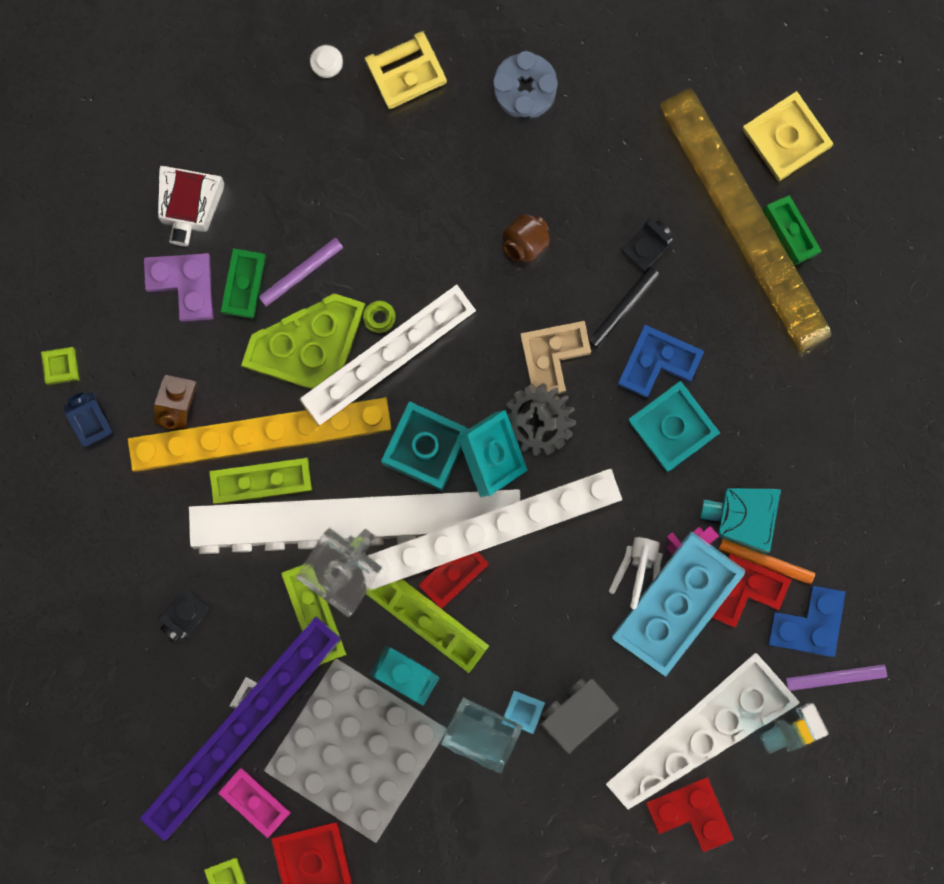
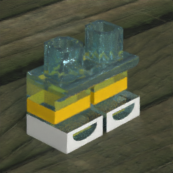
[759,703,828,753]

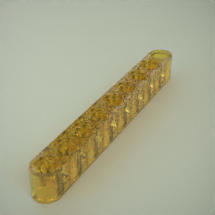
[660,88,831,352]

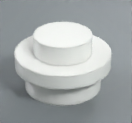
[310,45,343,78]

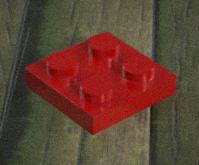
[272,822,352,884]

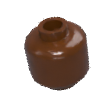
[502,214,550,262]

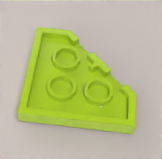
[241,293,366,390]

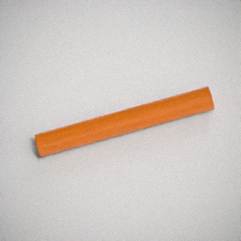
[718,538,816,585]

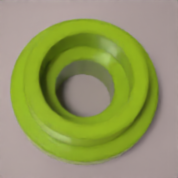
[363,301,396,334]

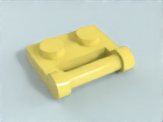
[364,31,447,109]

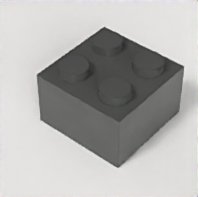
[540,678,619,754]

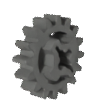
[507,383,576,456]

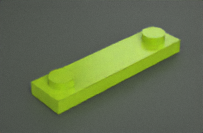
[364,579,489,673]

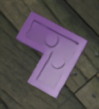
[144,253,213,322]

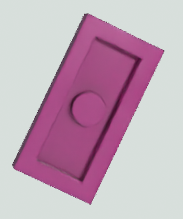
[218,768,291,838]

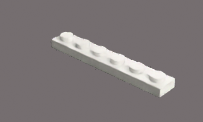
[299,285,476,426]

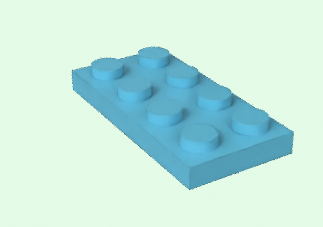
[612,531,745,677]

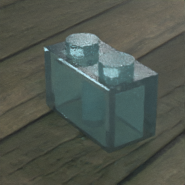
[441,697,523,773]

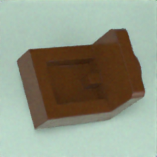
[154,375,196,430]

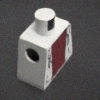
[158,166,224,246]

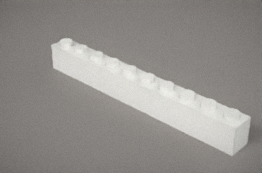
[189,489,520,554]

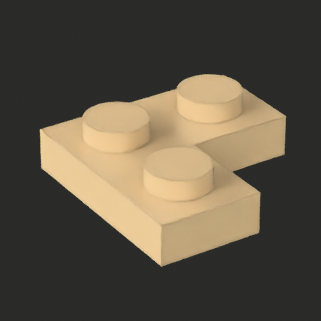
[520,321,591,394]

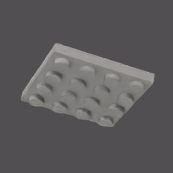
[264,659,448,843]

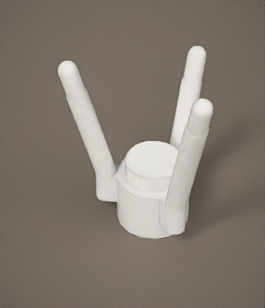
[609,537,663,609]

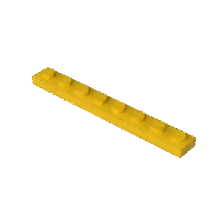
[128,397,392,472]

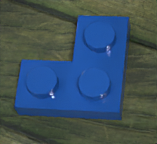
[618,325,704,398]
[768,586,845,657]

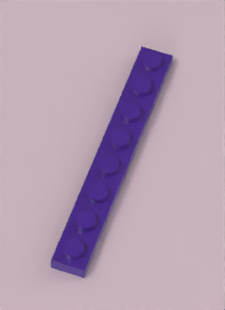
[140,617,342,841]

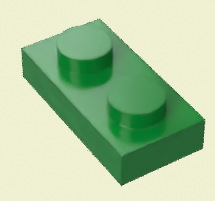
[760,195,821,266]
[221,248,266,319]

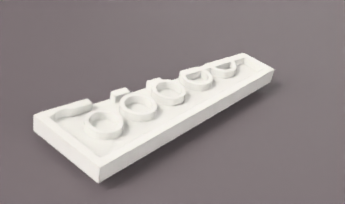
[606,653,800,809]

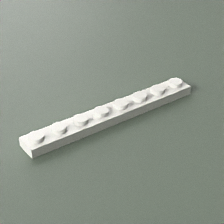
[360,469,622,590]

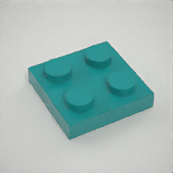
[628,381,720,473]
[457,410,528,497]

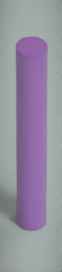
[258,238,343,307]
[786,664,887,691]

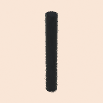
[589,267,660,349]

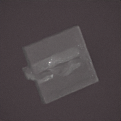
[296,528,383,617]

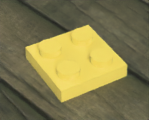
[742,91,833,182]

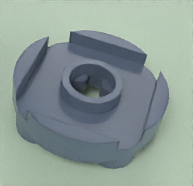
[493,51,558,118]

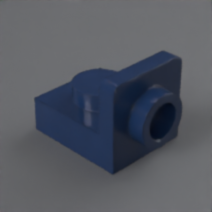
[64,392,113,447]

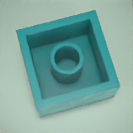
[381,401,469,493]

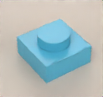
[502,691,545,734]

